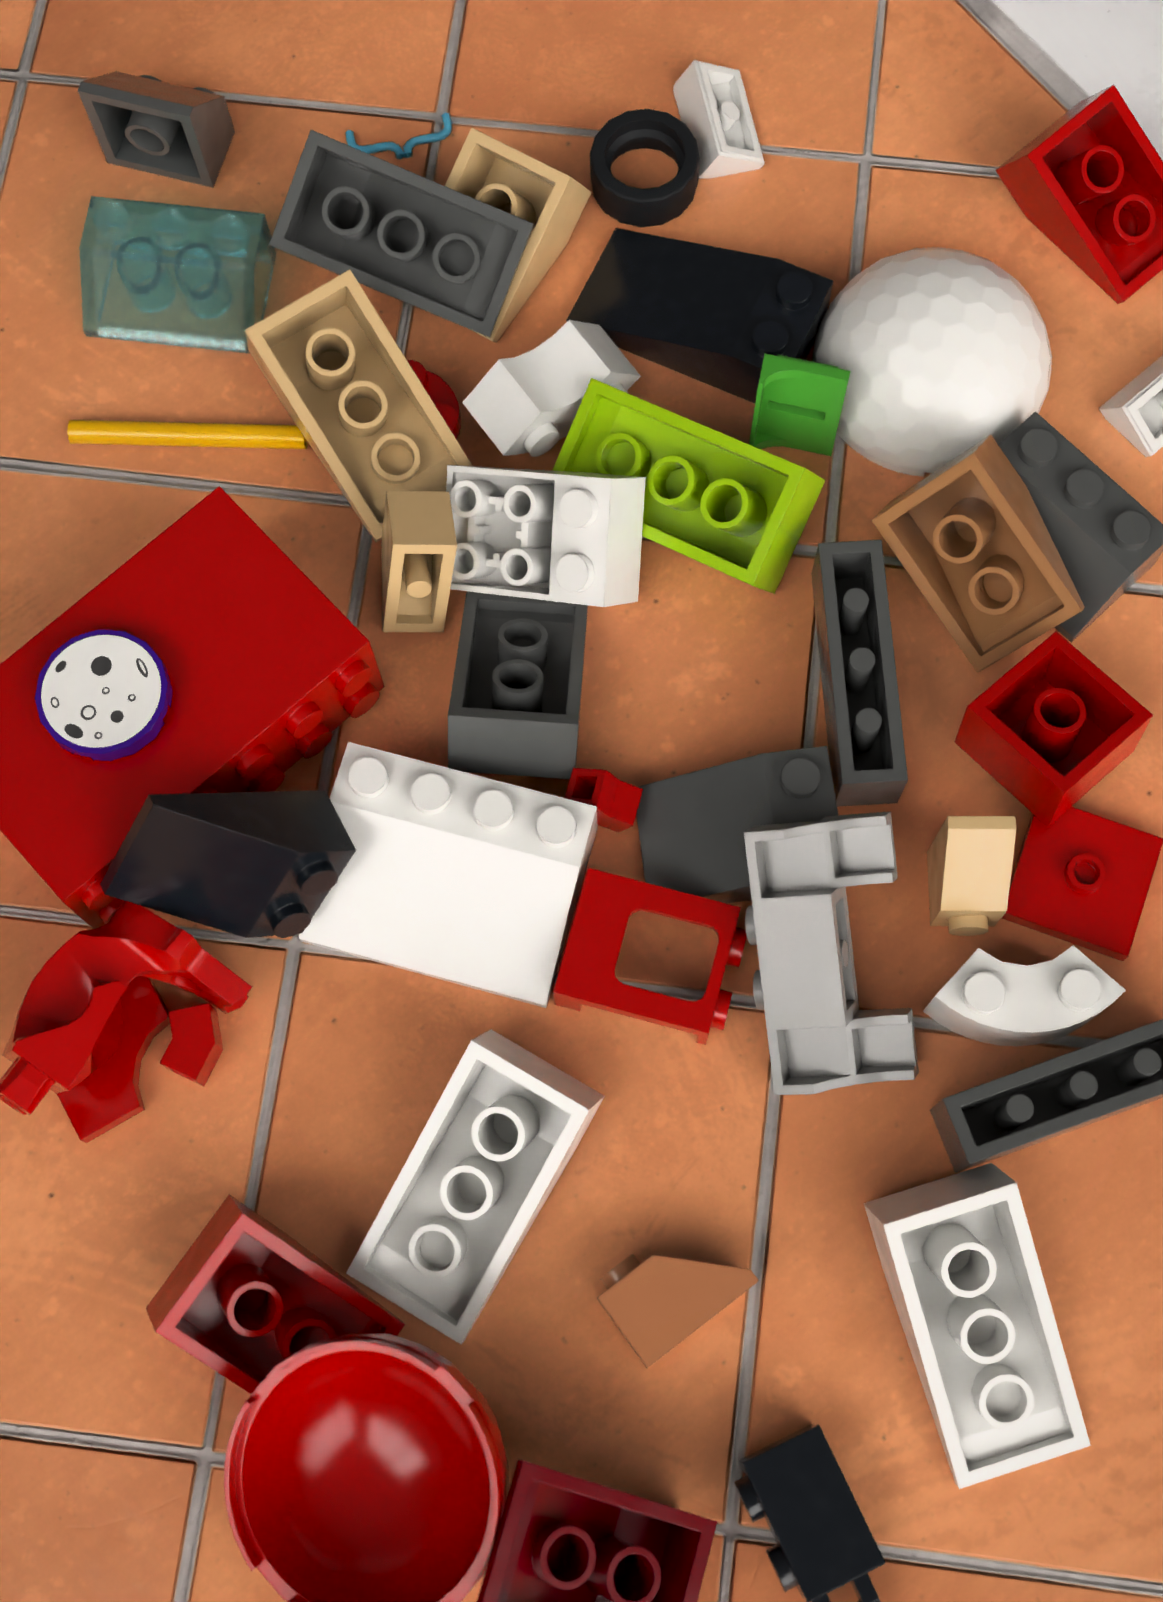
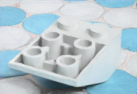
[446,465,646,607]

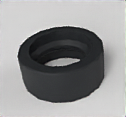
[590,109,700,227]

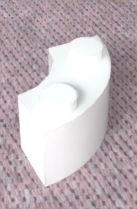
[462,320,641,457]
[923,945,1126,1046]

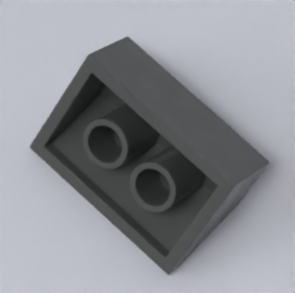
[998,411,1163,642]

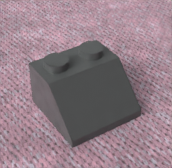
[78,71,235,188]

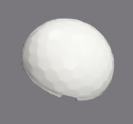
[812,247,1052,477]

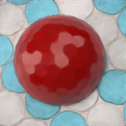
[224,1334,510,1602]

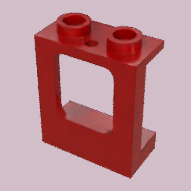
[553,868,747,1045]

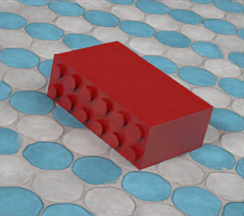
[0,486,385,929]

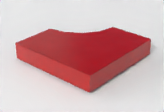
[57,976,170,1143]

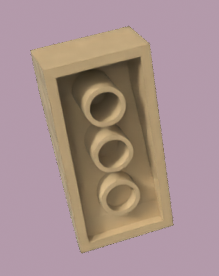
[245,269,473,542]

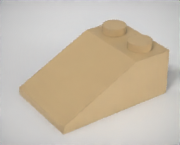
[445,127,592,343]

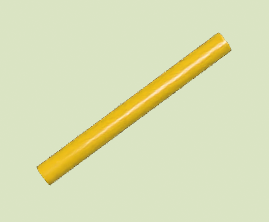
[67,420,308,449]

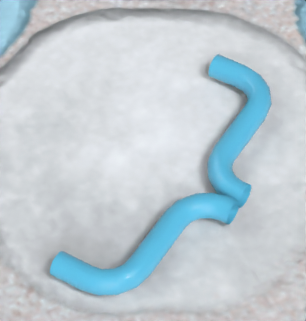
[345,113,452,159]

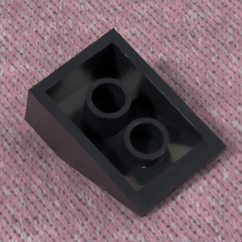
[100,790,356,938]

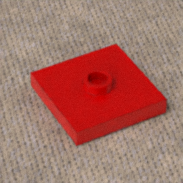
[1002,806,1163,961]

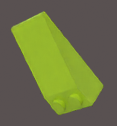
[552,378,826,594]

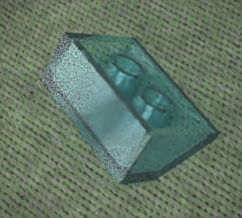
[79,196,276,354]

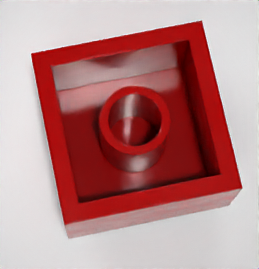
[954,631,1153,827]

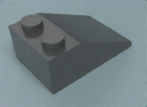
[448,591,588,779]
[636,746,838,903]

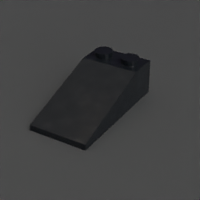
[566,228,833,403]

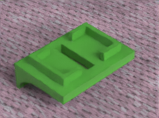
[749,353,850,456]

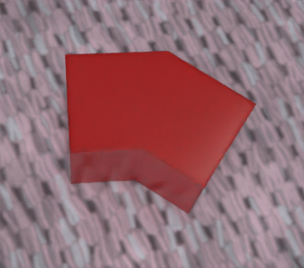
[565,768,643,833]
[159,1003,223,1086]

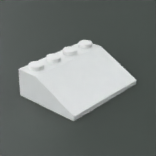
[299,742,598,1008]

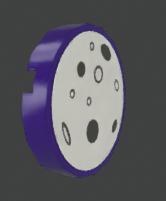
[35,629,173,761]

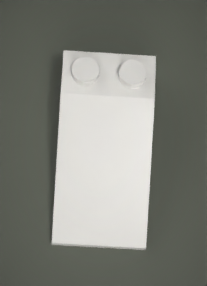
[346,1029,605,1344]
[864,1163,1091,1489]

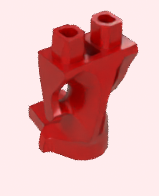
[0,901,252,1116]

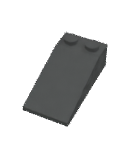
[269,130,534,338]

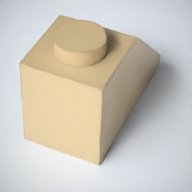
[382,490,457,632]
[927,816,1016,936]

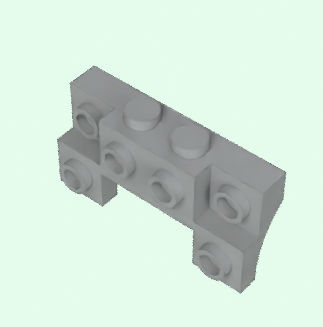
[744,811,919,1095]

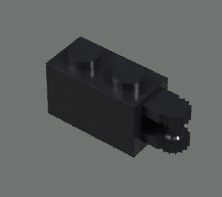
[734,1424,886,1602]

